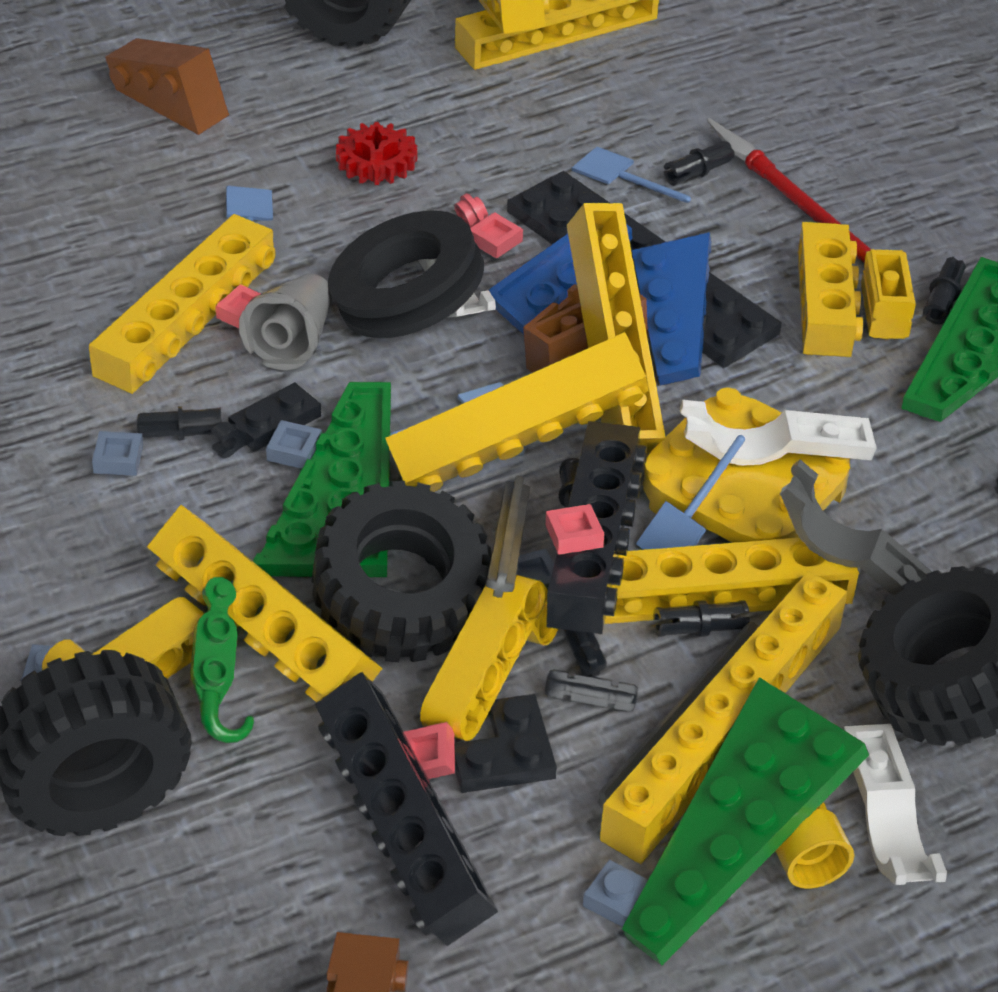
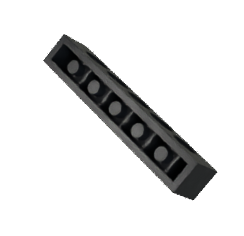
[546,421,647,634]
[315,672,498,946]

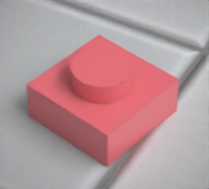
[470,212,523,259]
[216,284,260,328]
[545,504,604,555]
[404,722,455,779]

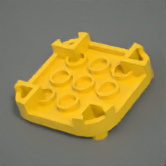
[643,387,850,542]

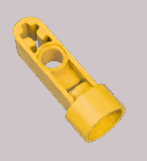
[776,802,854,889]

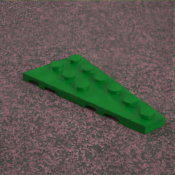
[901,257,998,422]
[253,382,391,577]
[622,677,869,966]

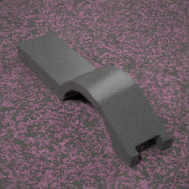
[780,459,932,595]

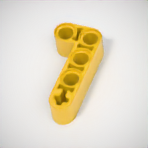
[420,575,558,741]
[42,597,204,679]

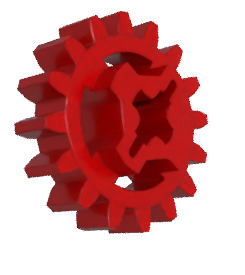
[336,122,417,185]

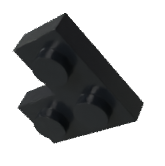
[455,694,557,793]

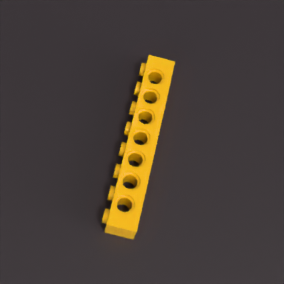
[600,571,848,865]

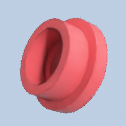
[454,193,488,228]

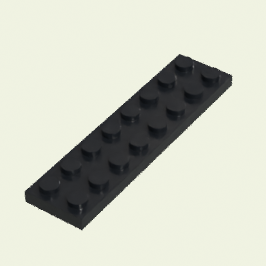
[507,170,782,368]

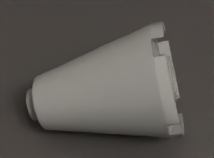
[239,274,332,371]

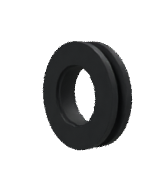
[328,210,484,338]

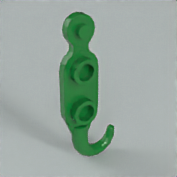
[190,577,254,743]

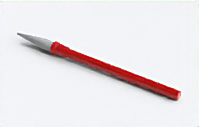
[707,118,871,263]

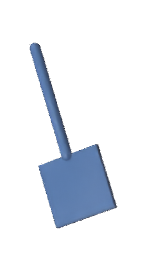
[571,147,691,203]
[226,186,273,221]
[636,435,745,550]

